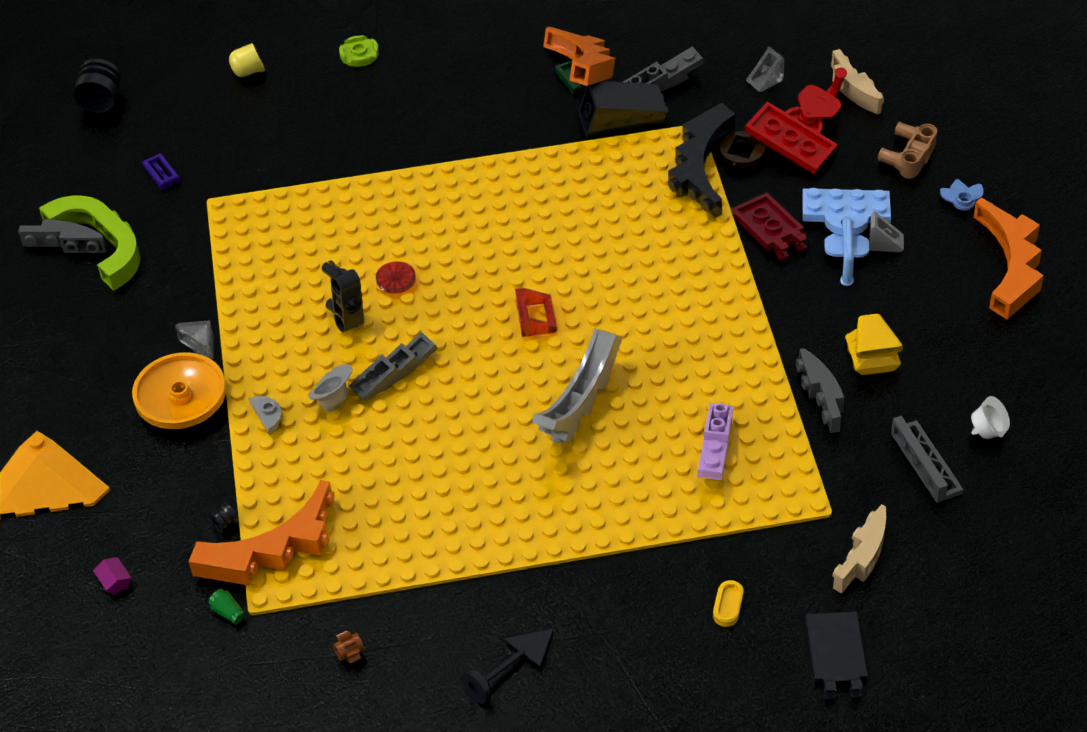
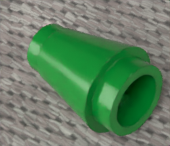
[208,589,245,625]

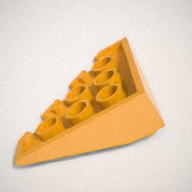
[0,431,110,520]

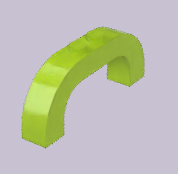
[39,196,140,291]

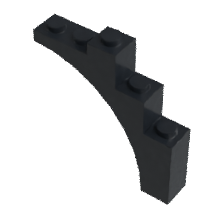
[668,103,735,218]

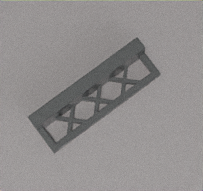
[891,416,963,503]

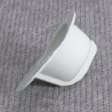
[971,396,1010,439]

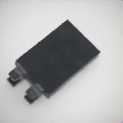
[805,612,867,700]

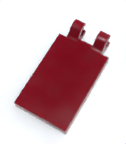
[731,193,807,260]

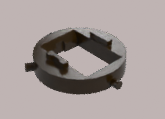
[719,131,769,169]

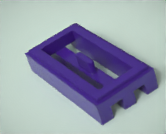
[142,153,180,190]

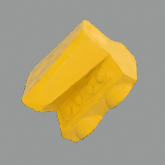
[845,314,903,375]

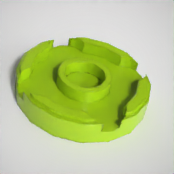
[339,35,379,67]

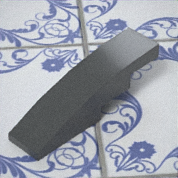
[349,332,438,401]

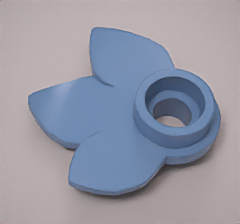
[940,179,983,211]

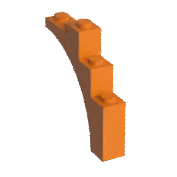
[543,27,615,86]
[973,198,1044,320]
[188,480,335,586]

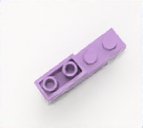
[697,403,734,480]

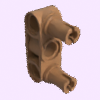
[878,122,937,178]

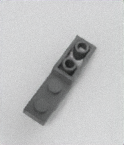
[624,47,704,92]
[18,219,107,253]
[796,349,844,433]

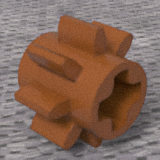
[333,630,364,664]

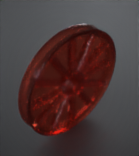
[376,261,416,293]

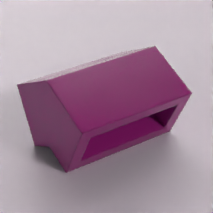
[93,557,131,595]

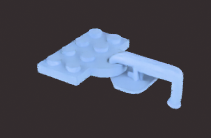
[802,188,891,286]

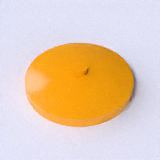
[132,352,226,429]

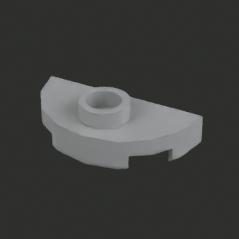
[249,396,283,434]

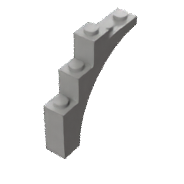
[532,328,623,444]

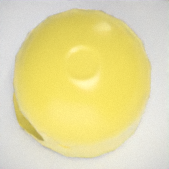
[229,43,265,77]

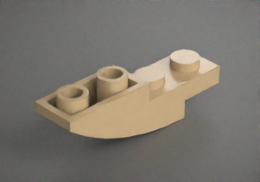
[831,49,884,114]
[832,504,886,593]

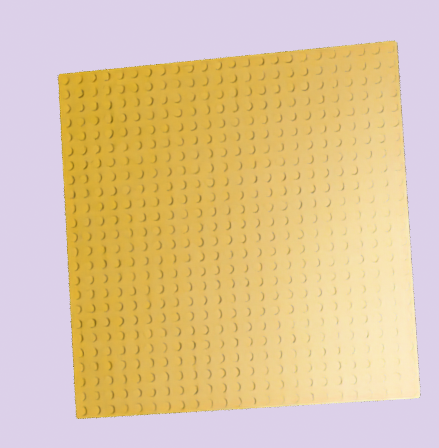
[207,126,832,616]

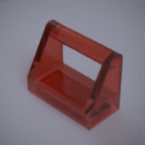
[515,288,557,337]

